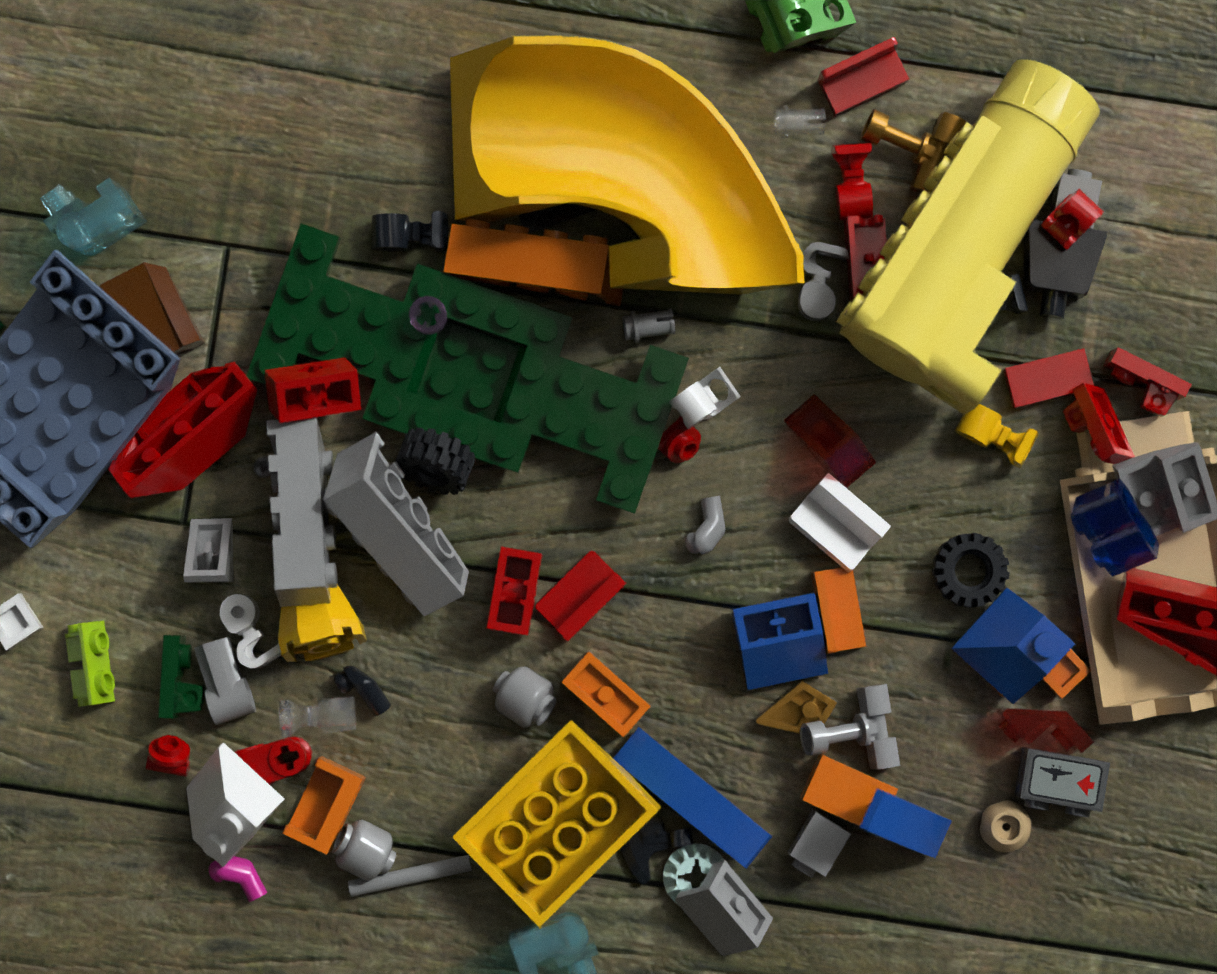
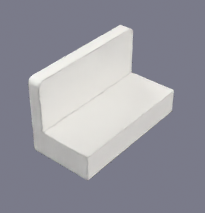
[788,473,891,572]

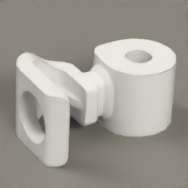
[669,367,741,429]
[220,594,281,668]

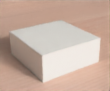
[0,593,44,650]

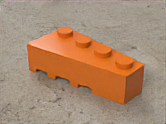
[443,219,623,306]

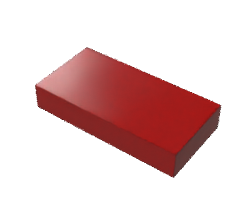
[1003,348,1094,409]

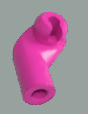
[209,856,268,902]

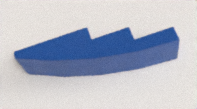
[613,727,773,869]

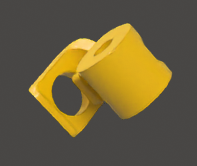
[955,404,1038,468]

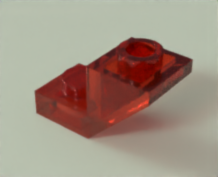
[996,707,1094,753]

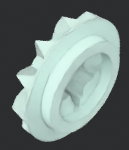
[663,843,724,904]

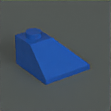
[951,588,1075,704]

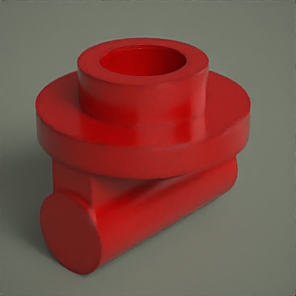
[658,416,701,463]
[146,735,190,777]

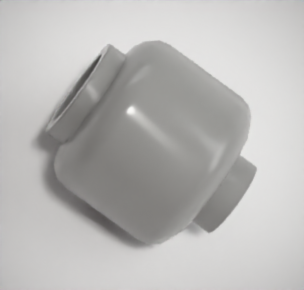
[493,666,557,728]
[332,820,396,881]

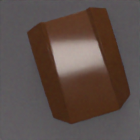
[99,262,205,355]

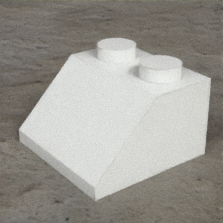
[186,742,284,867]

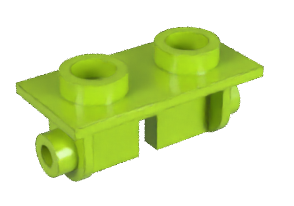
[64,621,115,707]

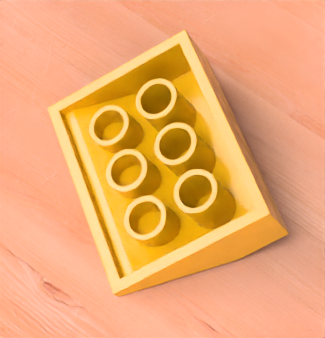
[452,720,661,927]

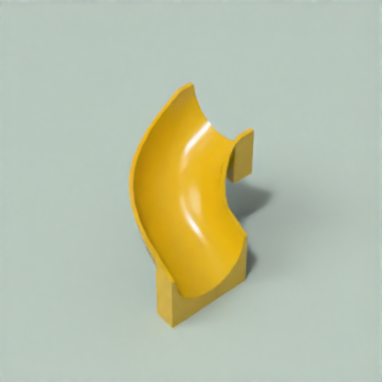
[450,36,804,294]

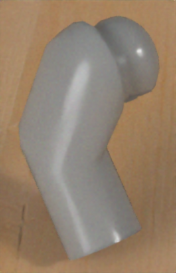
[685,496,725,554]

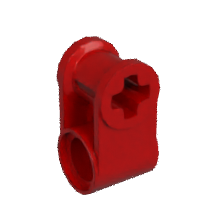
[234,736,312,785]

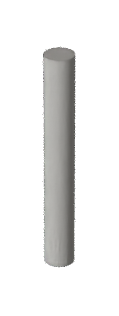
[348,855,472,897]

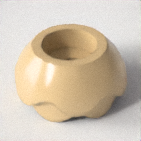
[980,800,1031,853]

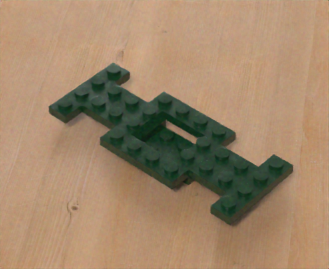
[247,223,689,514]

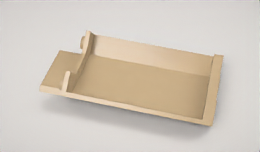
[1060,411,1217,725]

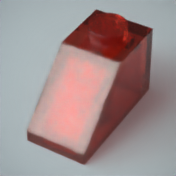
[783,394,877,488]

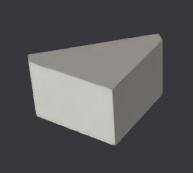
[183,518,234,583]

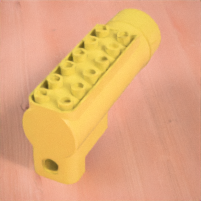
[836,59,1100,415]

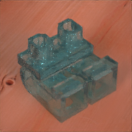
[40,178,147,256]
[508,912,598,974]

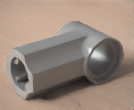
[194,637,256,725]

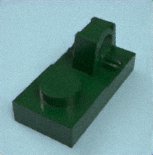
[158,635,204,719]

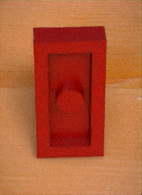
[1104,347,1192,417]
[1063,382,1135,464]

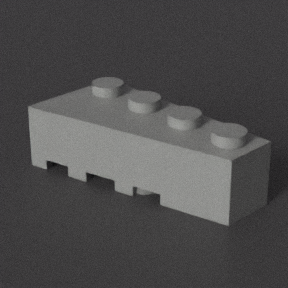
[266,417,337,607]
[323,432,469,616]

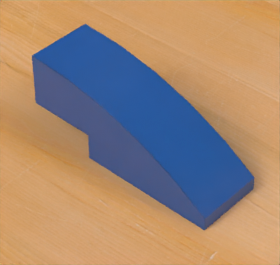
[860,789,952,858]

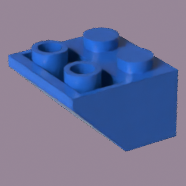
[731,593,828,690]

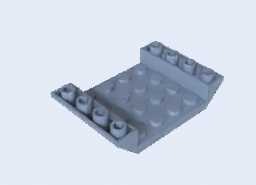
[0,250,180,548]

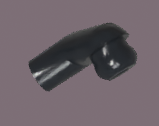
[334,666,391,716]

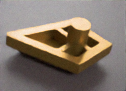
[756,681,837,734]

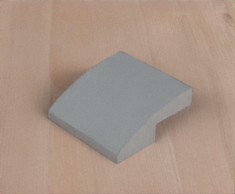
[1112,442,1217,542]

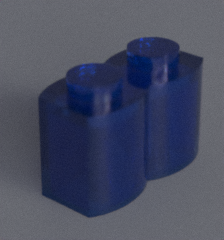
[1071,478,1159,577]

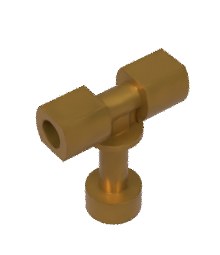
[860,109,966,194]

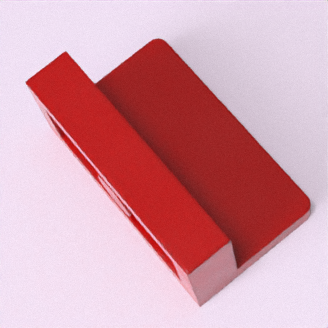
[817,37,909,116]
[535,551,627,641]

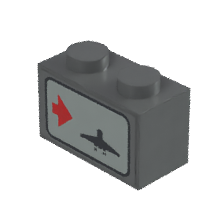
[1014,747,1110,818]

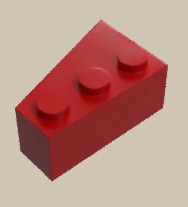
[1116,566,1217,676]

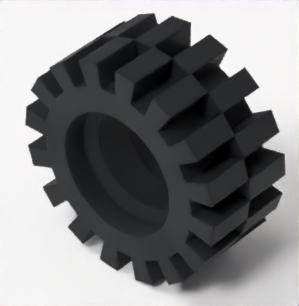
[395,428,475,495]
[932,533,1010,607]

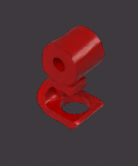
[832,143,873,221]
[1041,188,1104,250]

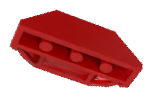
[108,361,257,498]

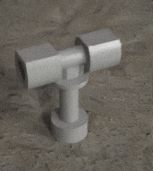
[800,684,900,770]

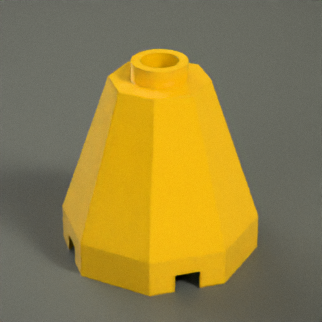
[278,584,367,662]

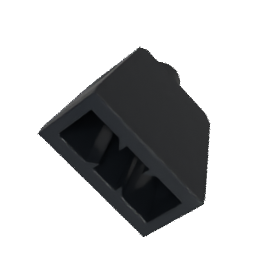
[1023,220,1107,319]

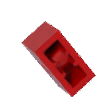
[265,357,361,423]
[487,546,543,636]

